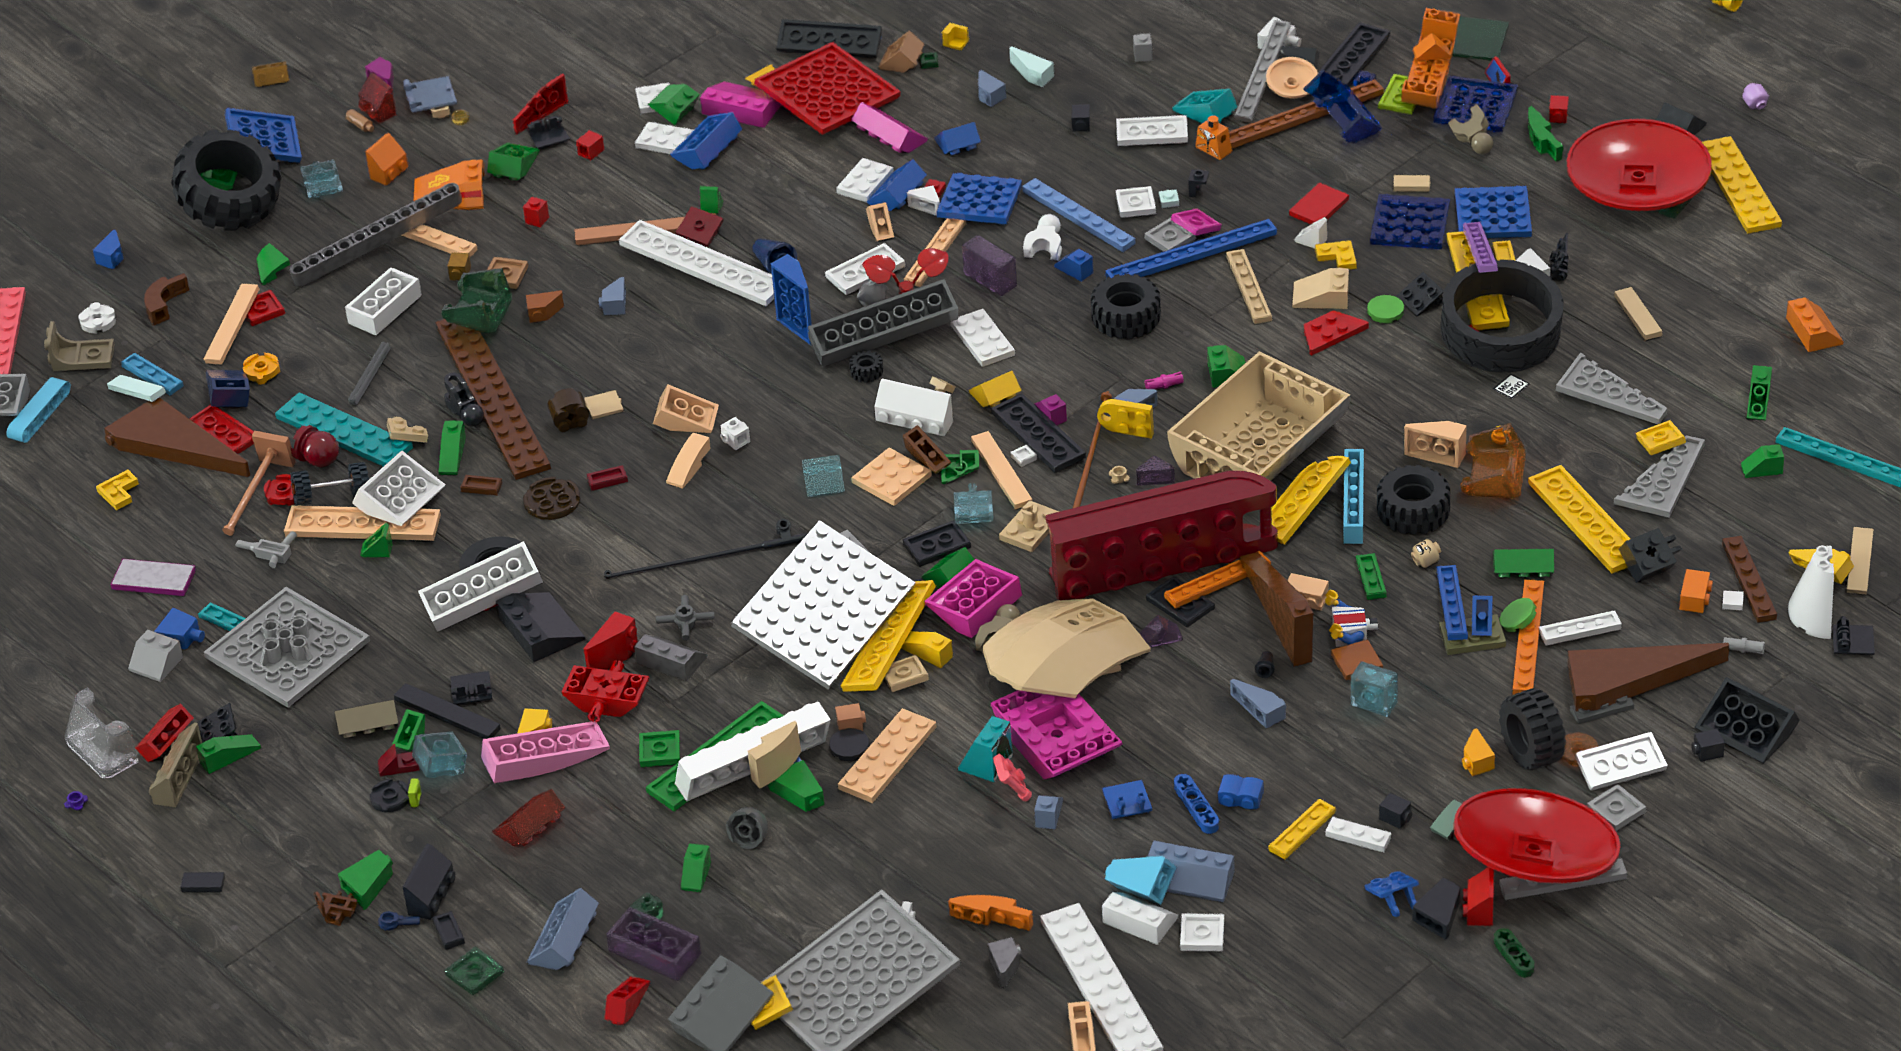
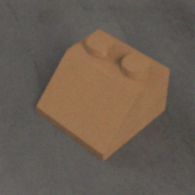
[878,31,924,72]

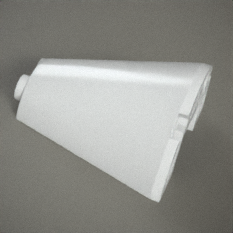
[1788,546,1834,639]

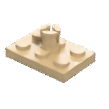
[999,500,1059,552]

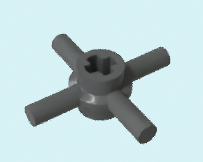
[656,595,715,641]

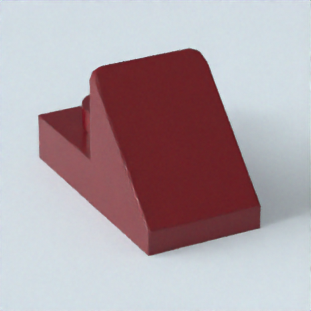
[378,744,420,777]

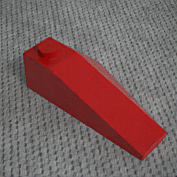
[513,74,569,134]

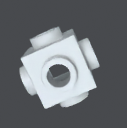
[720,417,750,450]

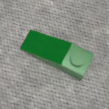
[439,421,466,475]
[196,734,261,774]

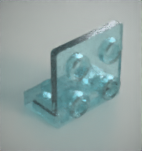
[802,455,845,497]

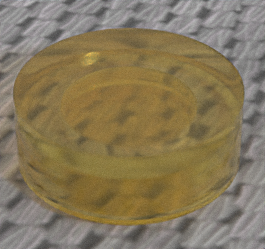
[452,110,469,125]

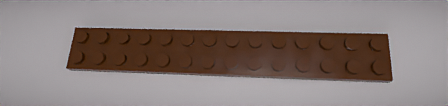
[435,312,551,480]

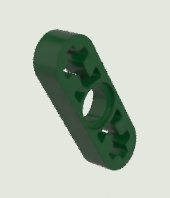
[1494,928,1535,977]

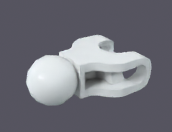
[1023,214,1062,260]

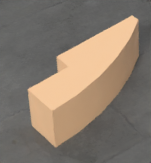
[666,432,711,488]
[1068,1001,1095,1051]

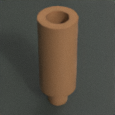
[346,109,374,132]

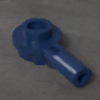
[378,911,420,930]

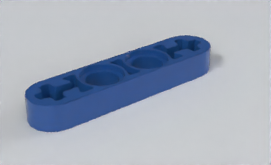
[1174,774,1219,834]

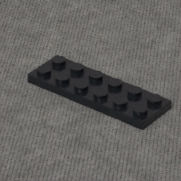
[776,19,882,58]
[1317,22,1390,92]
[991,393,1086,473]

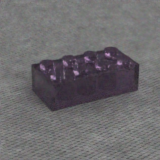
[606,907,701,981]

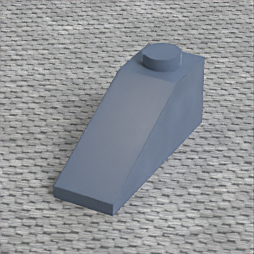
[1230,679,1286,728]

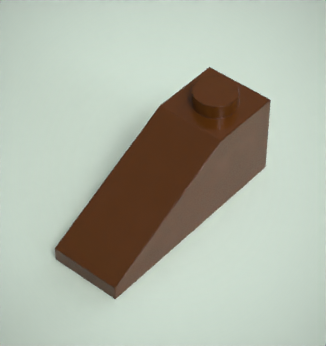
[903,425,951,474]

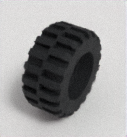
[1091,274,1161,339]
[1377,465,1451,535]
[1499,688,1566,770]

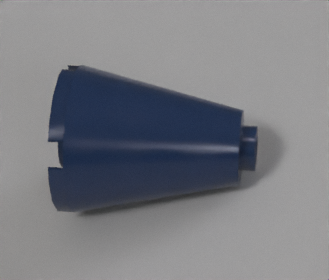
[752,239,797,274]

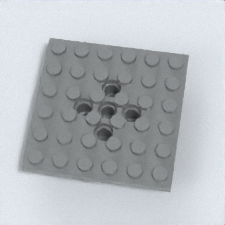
[204,587,370,707]

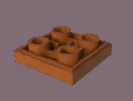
[1331,639,1383,680]

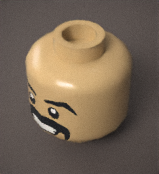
[1411,539,1441,568]

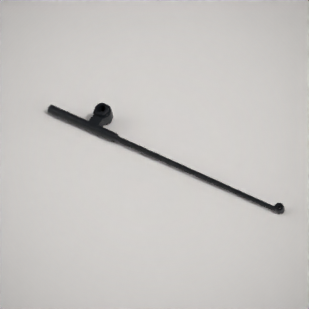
[604,519,809,579]

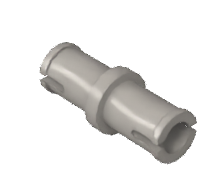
[1723,637,1765,654]

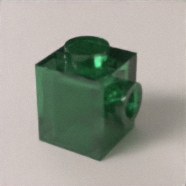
[630,892,664,930]

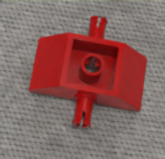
[561,660,649,722]

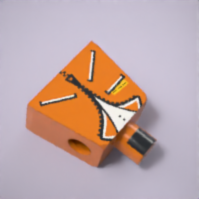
[1196,116,1232,160]

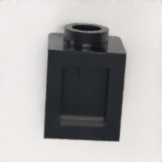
[1188,169,1209,198]

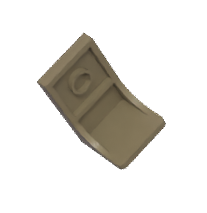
[44,321,115,371]

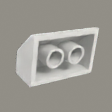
[1102,892,1178,945]

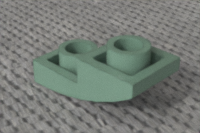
[1430,800,1462,840]

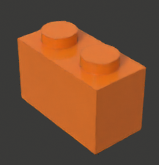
[1680,569,1713,613]

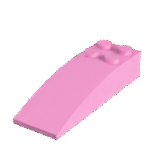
[481,721,610,783]

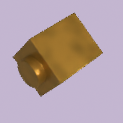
[447,252,471,280]

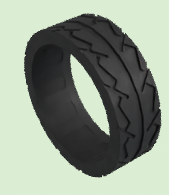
[1440,259,1563,373]

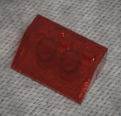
[492,789,565,847]

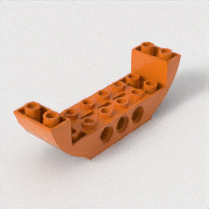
[1401,8,1460,109]

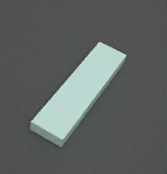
[107,375,166,402]

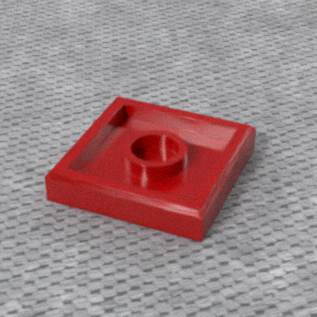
[246,290,285,326]

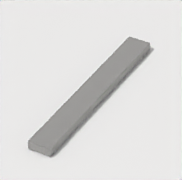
[1234,20,1291,123]

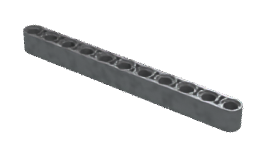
[290,183,462,286]

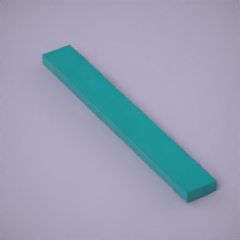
[1775,427,1901,487]

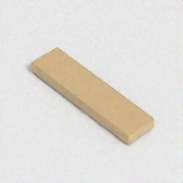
[1614,287,1662,340]

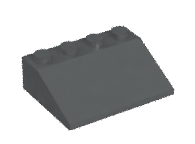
[668,955,774,1051]

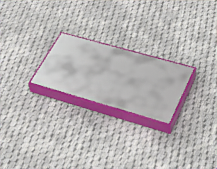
[111,559,196,596]

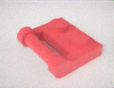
[993,754,1032,801]

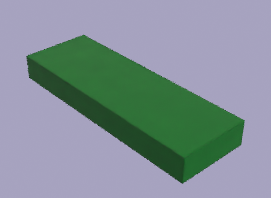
[1356,553,1387,600]

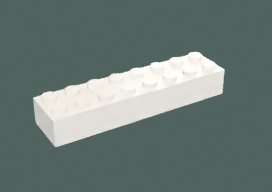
[675,702,830,801]

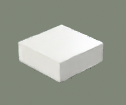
[1011,445,1037,467]
[1722,591,1743,610]

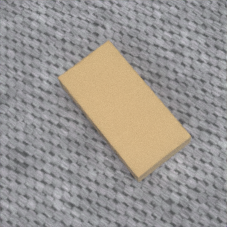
[1394,175,1430,192]

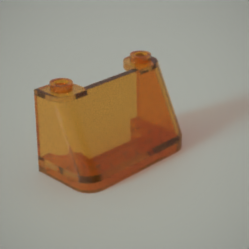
[1461,423,1526,499]

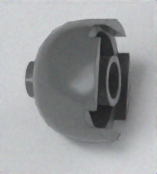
[726,807,768,849]

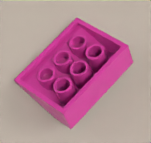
[700,82,781,128]
[924,559,1022,638]

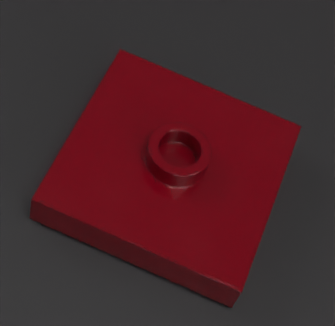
[675,206,724,248]

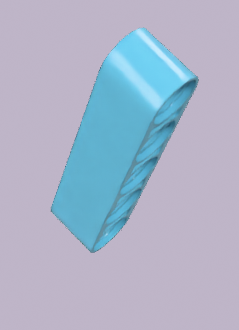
[7,377,71,443]

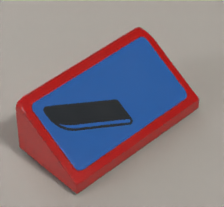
[1485,56,1511,92]

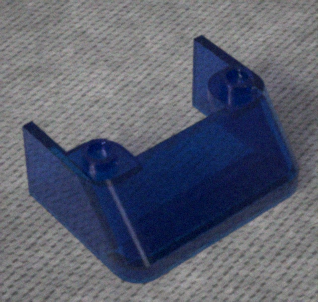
[1303,69,1382,143]

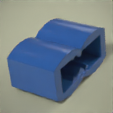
[1218,775,1264,809]

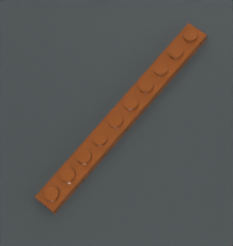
[1229,80,1384,148]

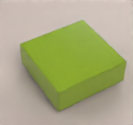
[408,779,422,807]

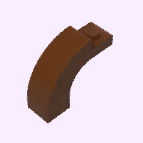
[144,273,190,325]

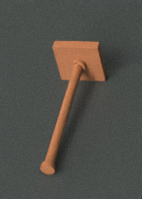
[223,431,296,536]

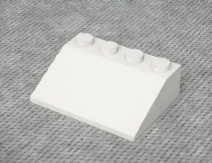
[352,451,446,526]

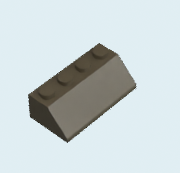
[149,723,202,807]

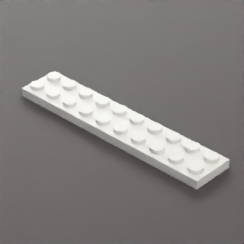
[619,220,774,306]
[1040,903,1163,1051]

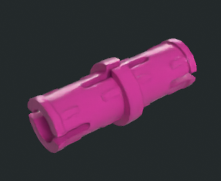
[1145,371,1184,390]

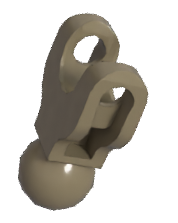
[1448,104,1493,154]
[975,604,1021,652]

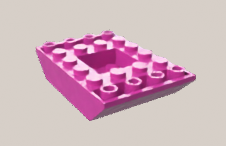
[991,690,1123,779]

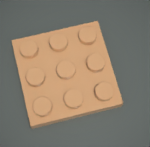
[851,448,932,506]

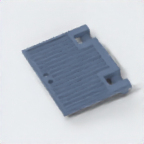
[403,76,457,113]

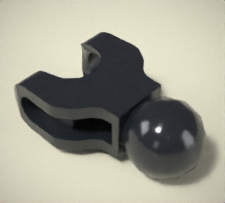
[444,372,484,426]

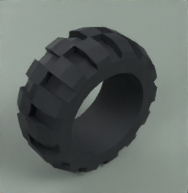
[171,129,281,231]

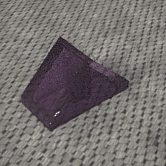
[1136,455,1175,486]
[1140,615,1183,648]

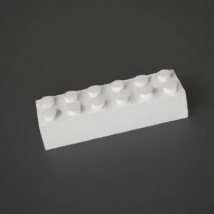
[418,541,543,632]

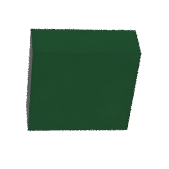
[920,52,939,69]

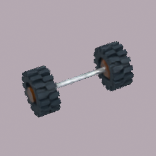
[290,462,369,506]

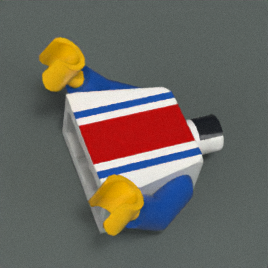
[1325,590,1378,647]

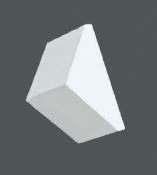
[907,186,940,216]
[1294,217,1327,248]

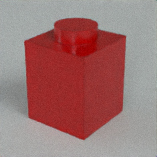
[1549,95,1569,123]
[576,130,605,160]
[523,197,549,228]

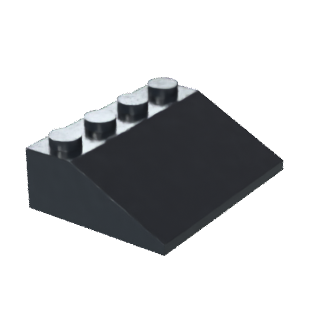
[496,592,586,662]
[1695,677,1800,764]

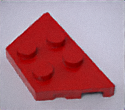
[1303,310,1369,356]

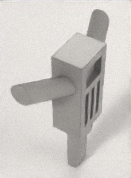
[235,531,297,568]

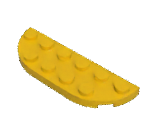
[1272,456,1351,545]

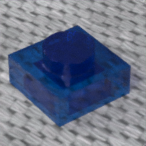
[1353,70,1376,86]

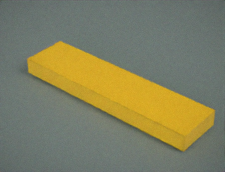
[1269,799,1336,860]

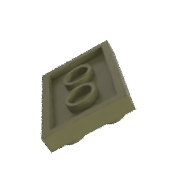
[1439,615,1506,655]

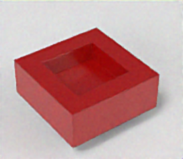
[925,179,946,198]

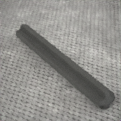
[348,342,390,405]

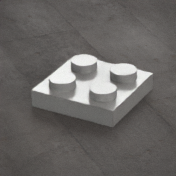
[1145,218,1196,252]
[1587,784,1646,831]

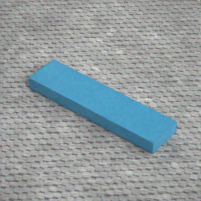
[121,353,184,396]

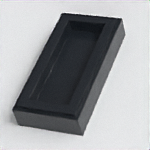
[180,872,225,892]
[432,911,465,950]

